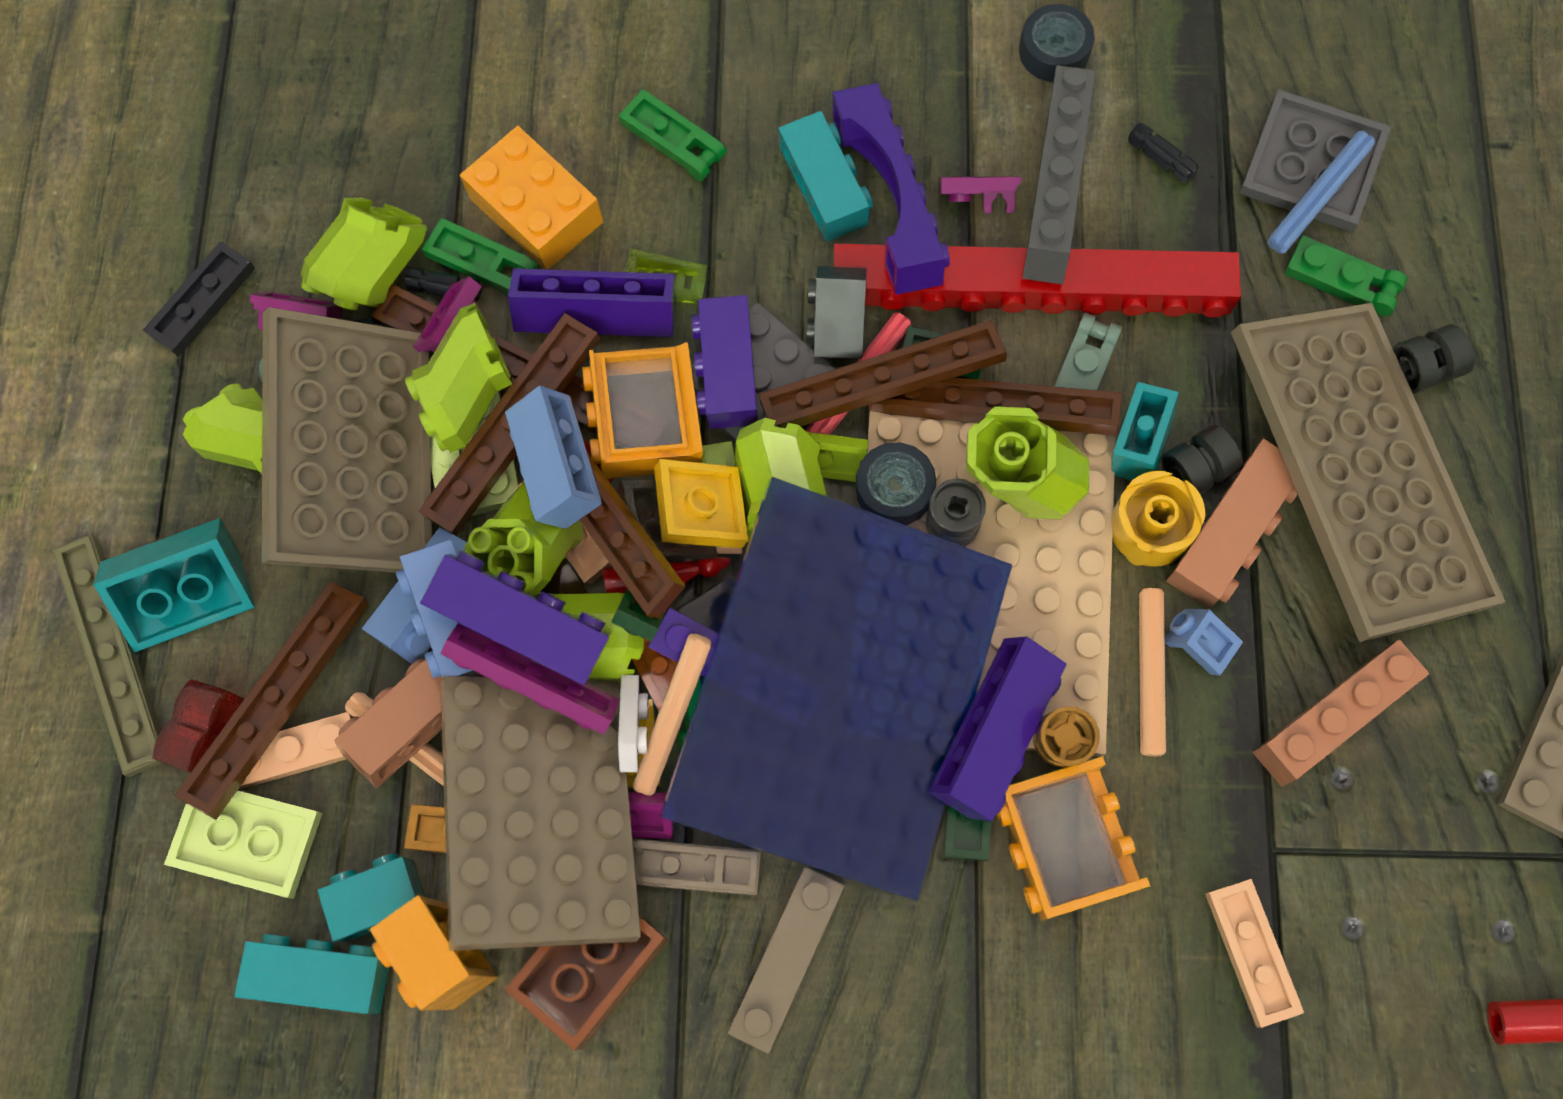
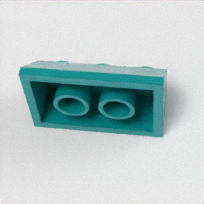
[93,518,255,653]

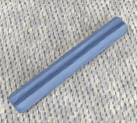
[1267,131,1375,254]

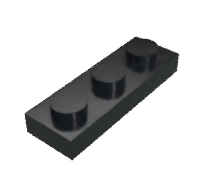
[143,241,255,357]

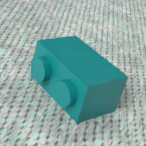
[1112,382,1179,481]
[317,853,425,943]

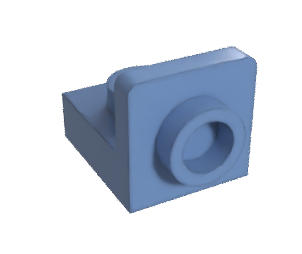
[1165,609,1243,676]

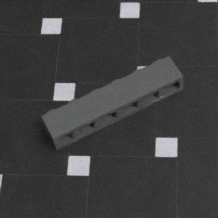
[1022,65,1096,284]

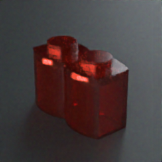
[152,679,244,773]

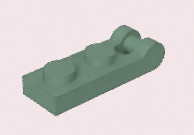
[1054,312,1123,390]

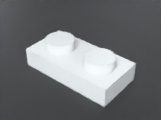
[618,675,648,772]

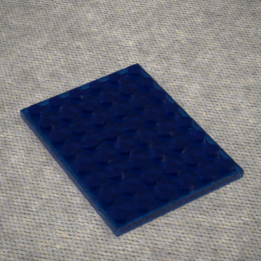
[659,477,1013,901]

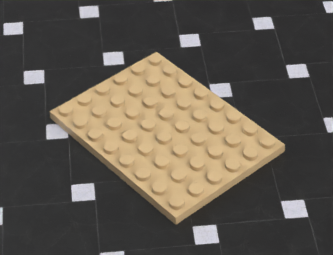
[845,411,1116,757]

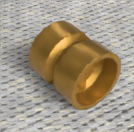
[1033,706,1100,767]

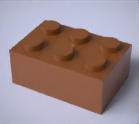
[505,914,669,1051]

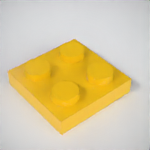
[654,459,749,549]

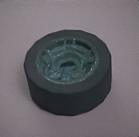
[1019,4,1095,82]
[855,442,936,527]

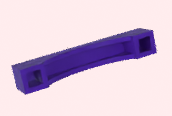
[832,83,950,295]

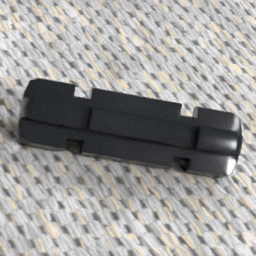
[1128,122,1199,183]
[404,267,482,302]

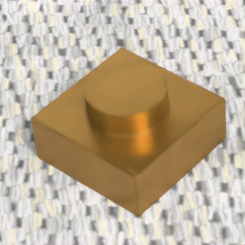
[404,804,446,854]

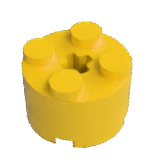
[1111,471,1205,567]

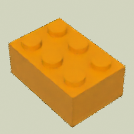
[460,125,604,270]
[370,895,498,1011]

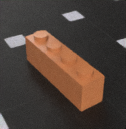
[1166,439,1298,609]
[1252,639,1430,787]
[334,658,486,789]

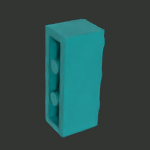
[778,111,873,242]
[234,934,389,1014]

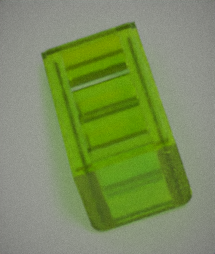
[625,248,708,303]

